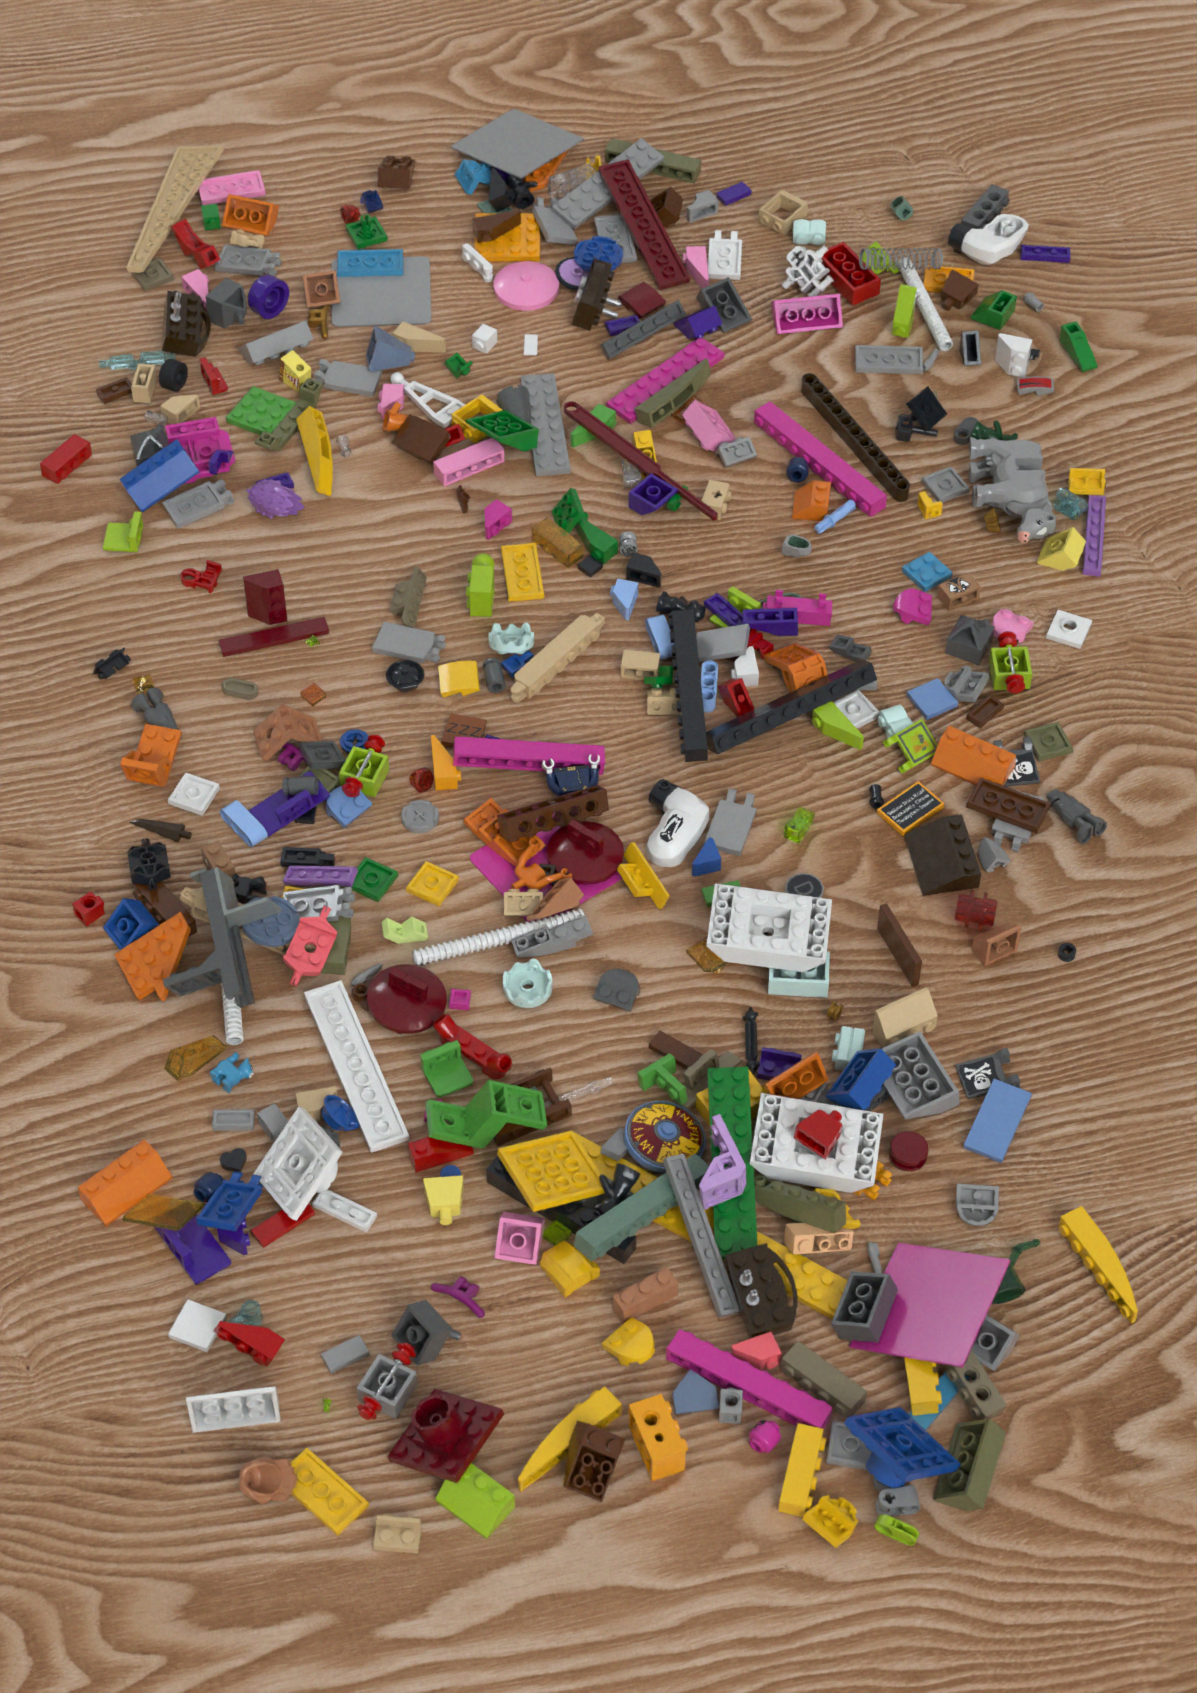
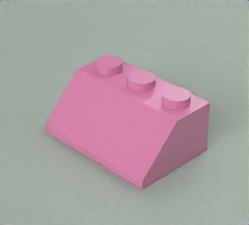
[682,400,736,452]

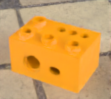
[628,1394,688,1481]

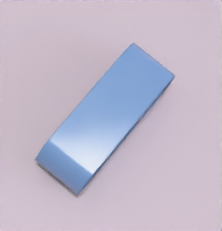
[645,615,675,660]
[701,660,718,713]
[220,800,268,847]

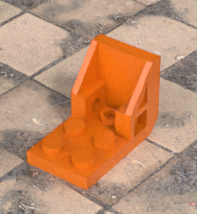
[763,643,828,692]
[120,724,182,787]

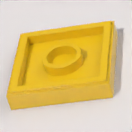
[406,861,459,907]

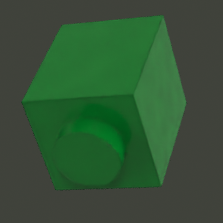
[201,203,221,231]

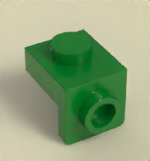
[444,352,473,378]
[644,666,673,688]

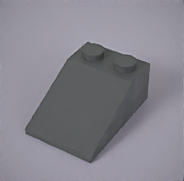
[696,277,752,333]

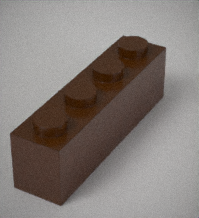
[133,881,197,937]

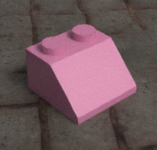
[495,1212,545,1265]

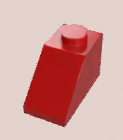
[718,678,755,717]

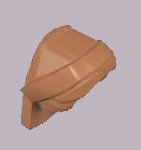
[239,1455,297,1505]

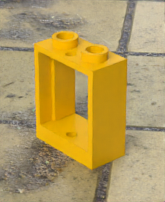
[451,394,502,444]

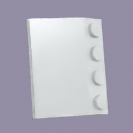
[186,1387,281,1433]

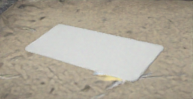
[524,334,538,355]

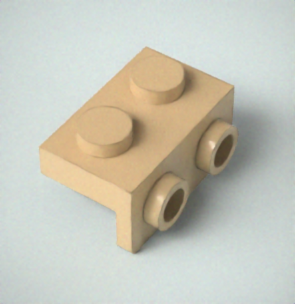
[647,688,681,715]

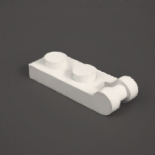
[462,243,493,283]

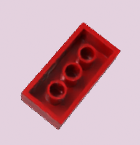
[821,242,881,306]

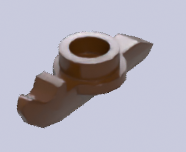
[457,485,470,514]

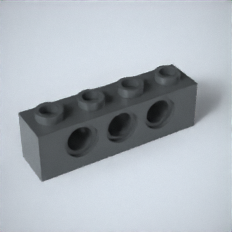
[961,184,1010,229]

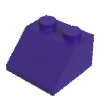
[674,305,723,340]
[628,474,678,515]

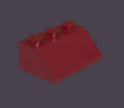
[243,569,288,625]

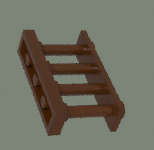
[494,1067,572,1146]

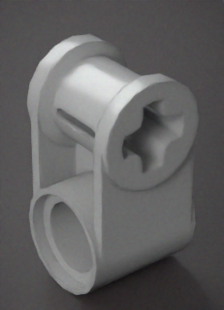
[875,1485,921,1516]

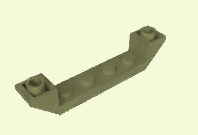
[255,378,323,451]

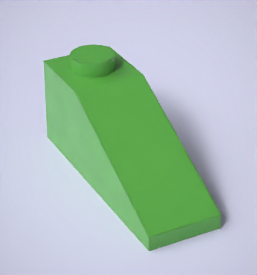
[571,403,617,447]

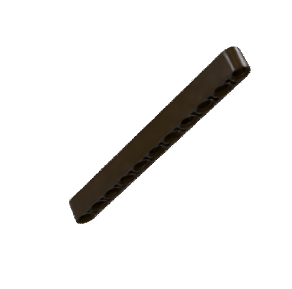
[801,373,910,502]

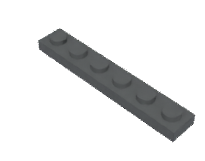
[600,300,686,360]

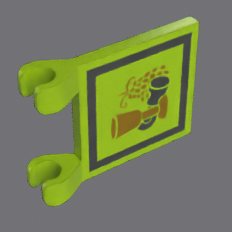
[883,719,938,774]

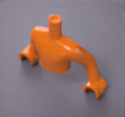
[511,838,572,890]

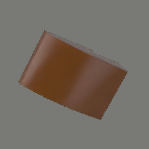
[391,414,451,465]

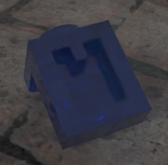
[360,190,384,214]

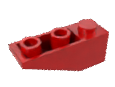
[213,1321,285,1366]

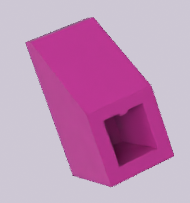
[485,499,512,540]

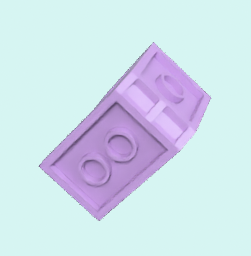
[699,1114,746,1210]

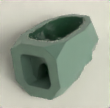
[890,196,913,220]

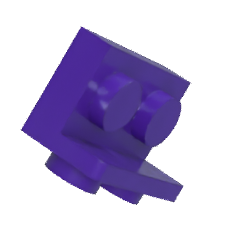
[757,1047,802,1080]

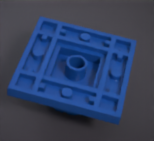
[844,1407,961,1488]

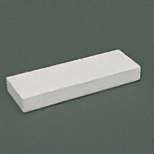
[312,1189,377,1233]

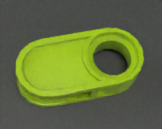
[874,1514,919,1546]

